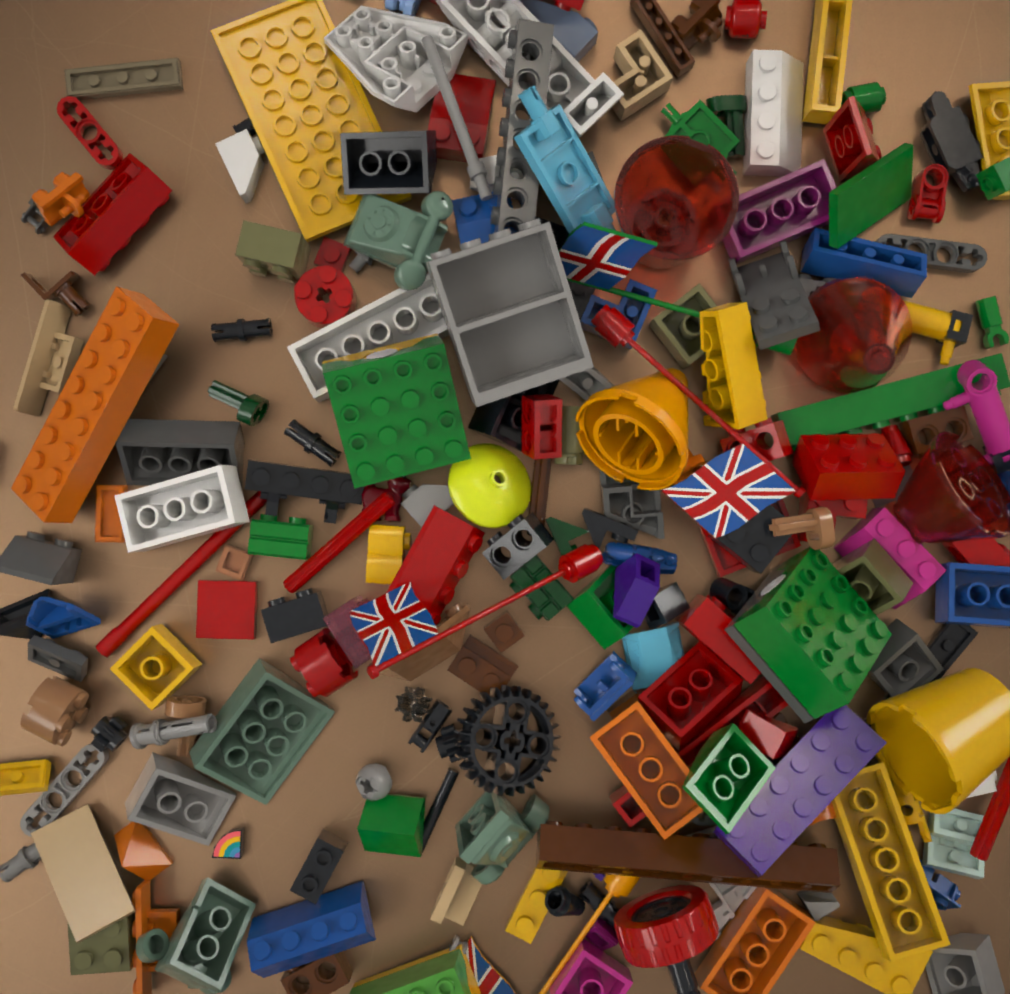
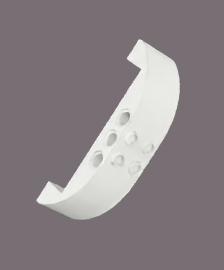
[435,0,624,137]

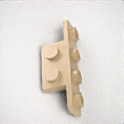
[13,299,84,417]

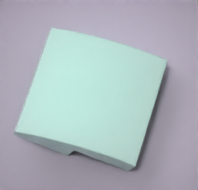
[922,809,985,880]

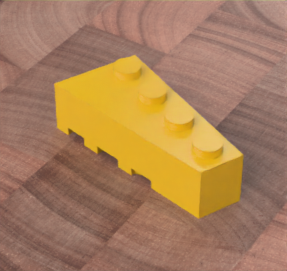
[700,302,768,429]
[799,916,933,994]

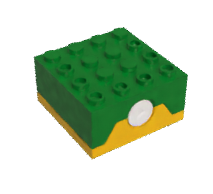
[322,333,471,489]

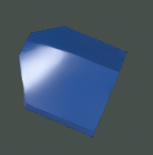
[26,596,101,639]

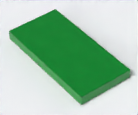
[829,143,914,249]

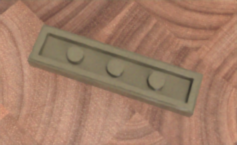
[64,58,183,100]

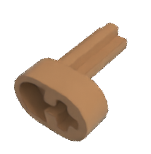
[769,507,835,550]
[165,695,207,758]

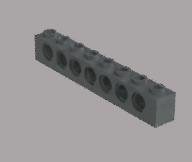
[489,19,554,241]

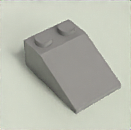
[125,752,236,846]

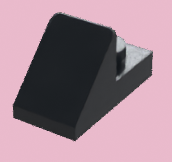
[582,508,639,549]

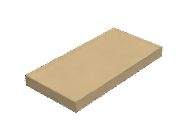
[31,804,136,943]

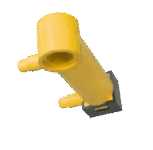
[851,289,973,366]

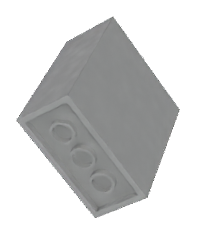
[425,218,594,407]

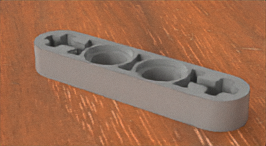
[20,743,109,837]

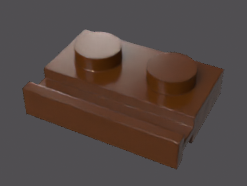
[447,634,519,695]

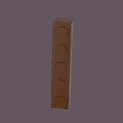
[630,0,695,78]

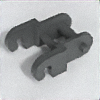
[21,198,49,234]

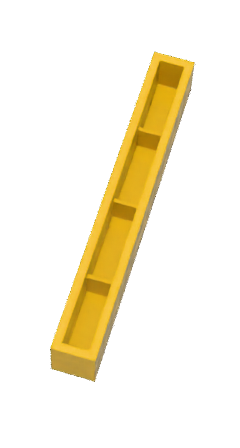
[802,0,853,124]

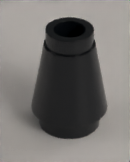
[545,886,585,917]

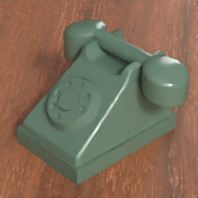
[343,191,454,291]
[455,791,550,885]
[136,877,256,994]

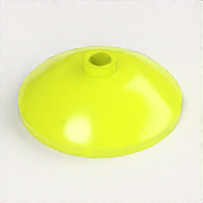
[448,443,531,528]

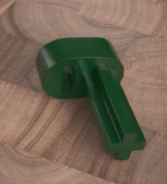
[706,95,747,158]
[208,380,269,426]

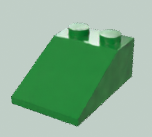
[682,723,776,834]

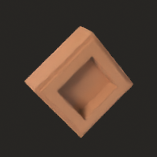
[215,544,254,581]

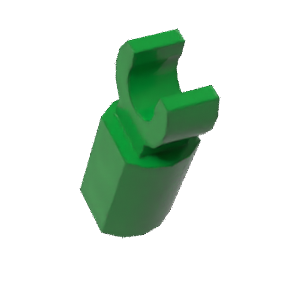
[975,296,1009,349]

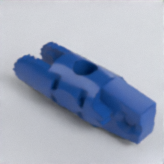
[602,542,677,574]

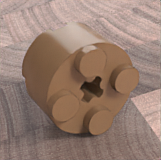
[20,676,89,747]

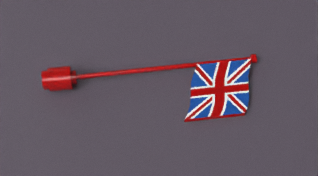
[591,304,806,538]
[350,544,603,679]

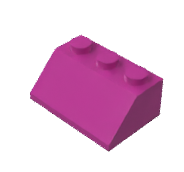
[833,507,947,609]

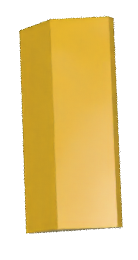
[968,81,1010,201]

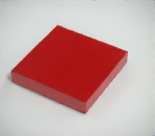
[196,580,258,640]

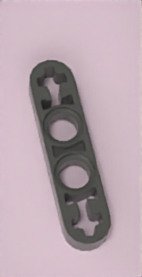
[875,234,987,273]

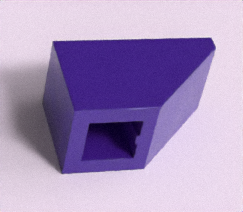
[613,553,660,628]

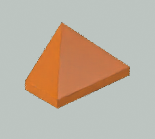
[114,821,173,880]

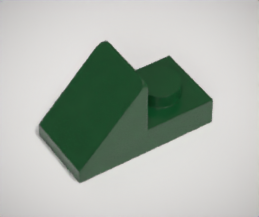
[545,517,589,556]

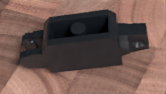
[920,91,983,192]

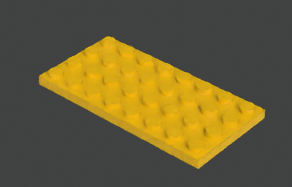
[210,0,411,242]

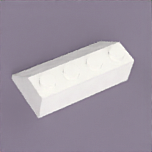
[743,49,804,177]

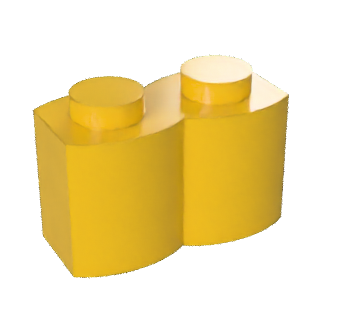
[366,524,411,584]

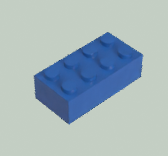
[935,562,1010,628]

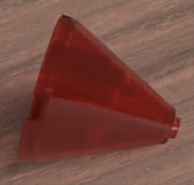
[793,276,912,393]

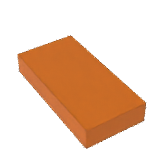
[95,485,128,543]

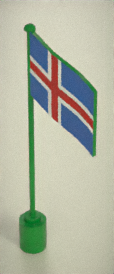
[559,222,797,355]

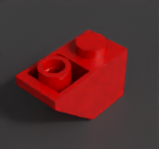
[941,520,1010,567]

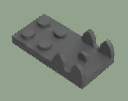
[728,240,820,350]

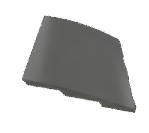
[599,469,665,539]

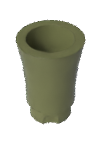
[554,406,585,465]

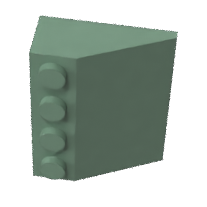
[189,658,335,805]

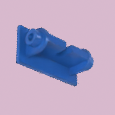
[920,860,961,910]

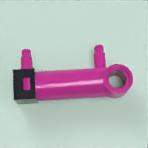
[943,360,1010,474]

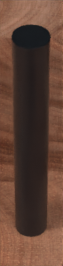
[422,768,459,853]

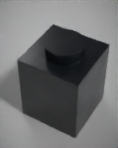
[644,582,690,628]

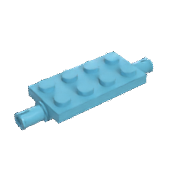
[513,85,618,234]

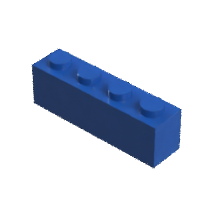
[800,228,927,298]

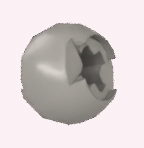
[355,763,392,801]

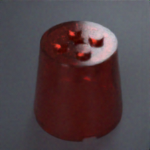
[614,135,739,269]

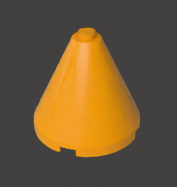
[575,368,688,490]

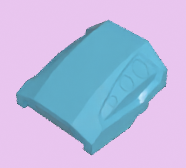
[621,622,684,690]

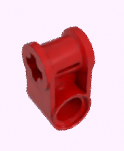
[907,164,949,224]

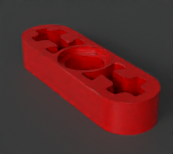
[57,96,123,170]

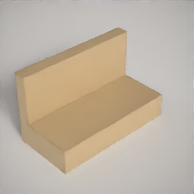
[430,857,482,926]

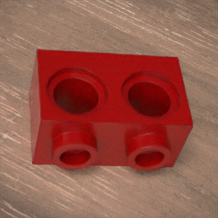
[522,394,562,460]
[720,417,793,461]

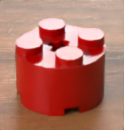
[294,265,357,328]
[290,628,359,697]

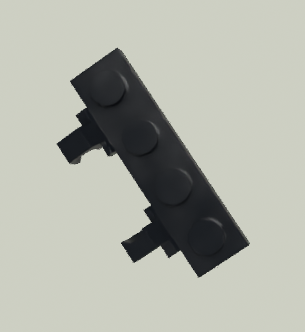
[245,459,364,524]

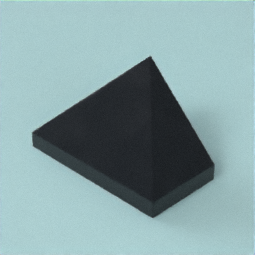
[0,589,52,639]

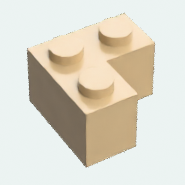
[612,29,673,121]

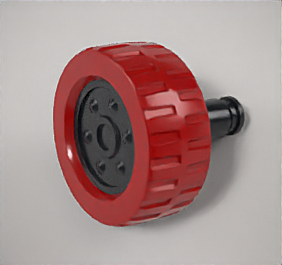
[614,885,719,994]

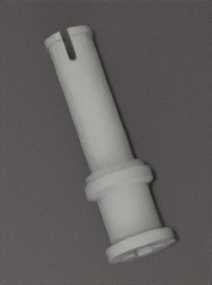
[129,713,217,749]

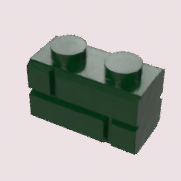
[509,555,574,622]

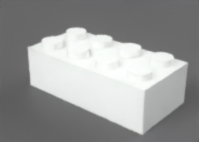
[114,465,250,553]

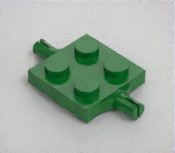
[658,100,741,185]

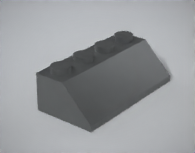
[116,419,244,487]

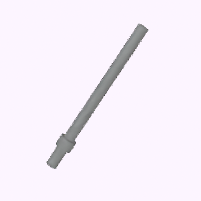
[421,35,493,201]

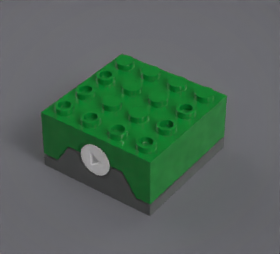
[725,546,892,723]

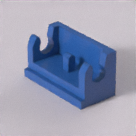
[574,651,637,722]

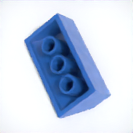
[247,881,376,978]

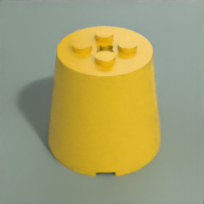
[866,668,1010,814]

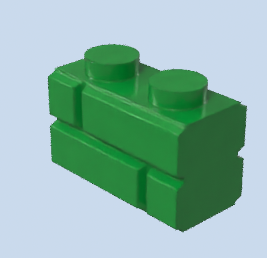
[248,514,314,560]

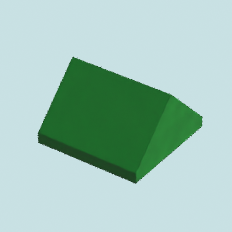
[357,793,426,857]

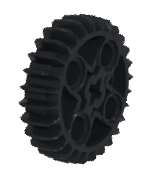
[453,685,561,796]

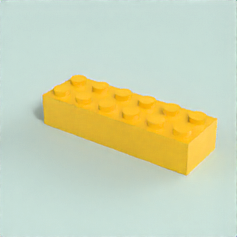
[832,762,951,962]

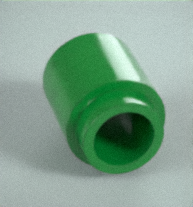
[841,82,886,114]

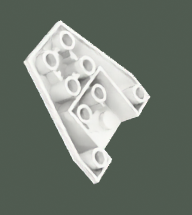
[324,5,468,113]

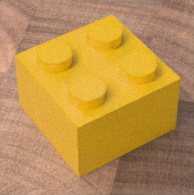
[110,624,203,711]

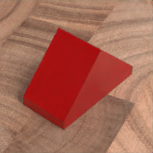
[738,709,799,759]

